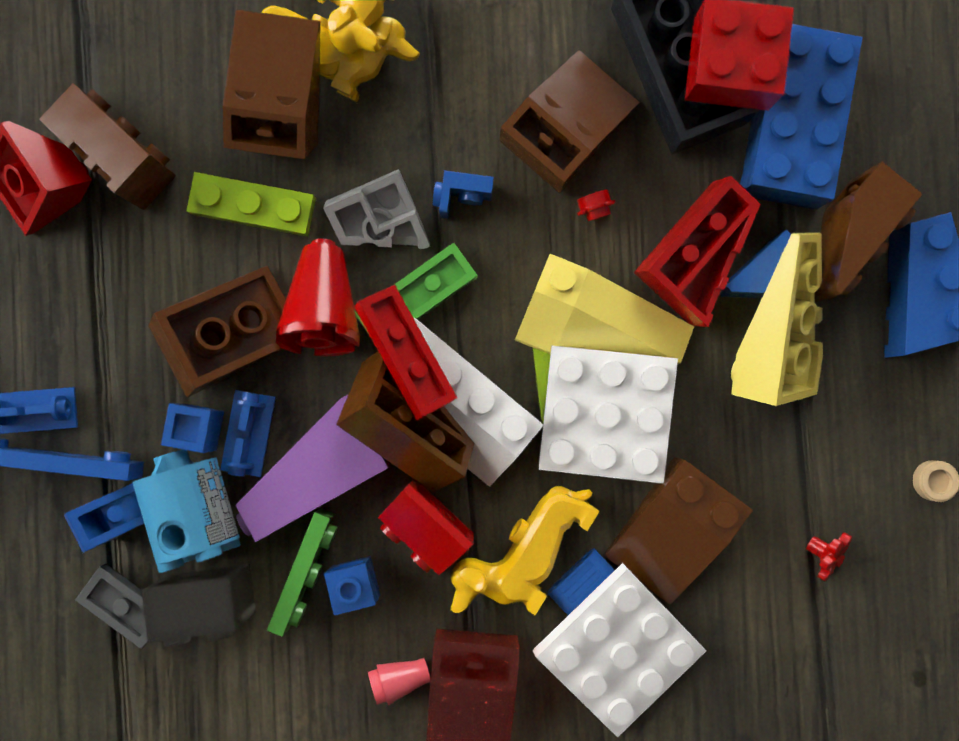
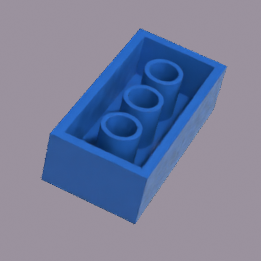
[740,24,863,210]

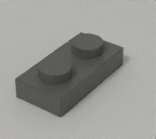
[75,564,171,649]

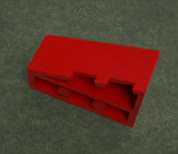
[633,176,761,327]

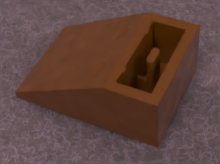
[223,10,321,159]
[500,50,640,193]
[814,161,922,302]

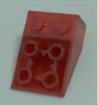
[426,629,520,741]

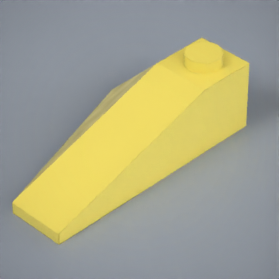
[515,254,694,365]

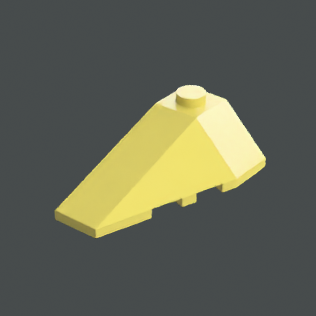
[731,233,823,406]

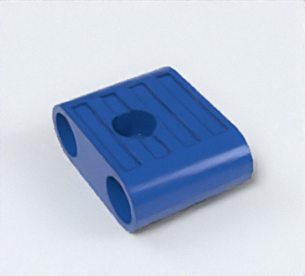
[547,548,615,615]

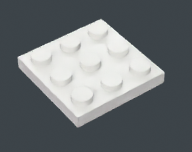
[539,345,678,483]
[533,563,706,737]

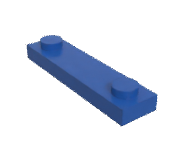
[0,438,144,481]

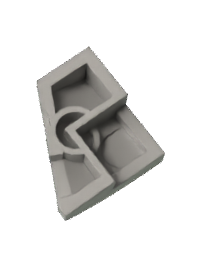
[323,169,430,249]

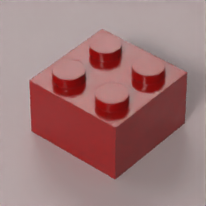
[685,0,794,111]

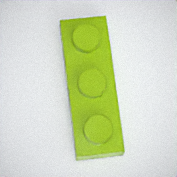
[186,172,316,237]

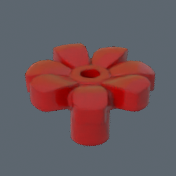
[806,532,852,582]

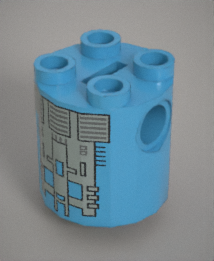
[132,449,241,573]

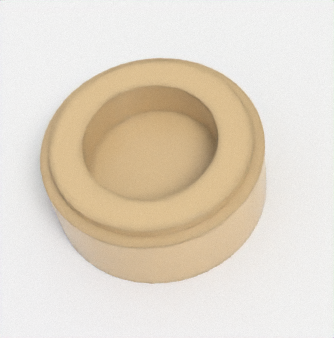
[913,460,959,502]

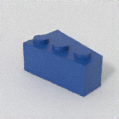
[884,212,959,358]

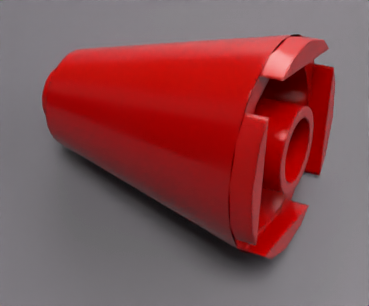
[276,239,360,356]

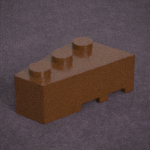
[39,83,176,210]

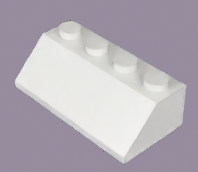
[414,317,544,487]

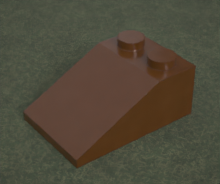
[148,265,286,398]
[603,457,753,605]

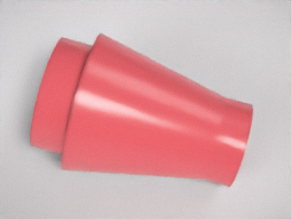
[368,658,431,706]

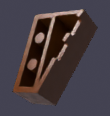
[336,351,475,492]

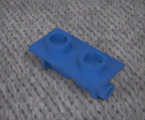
[0,387,78,434]
[220,390,276,477]

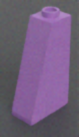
[235,395,392,542]

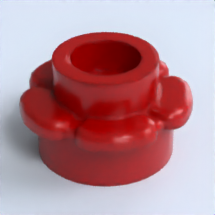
[577,189,616,222]

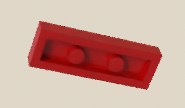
[354,285,458,420]

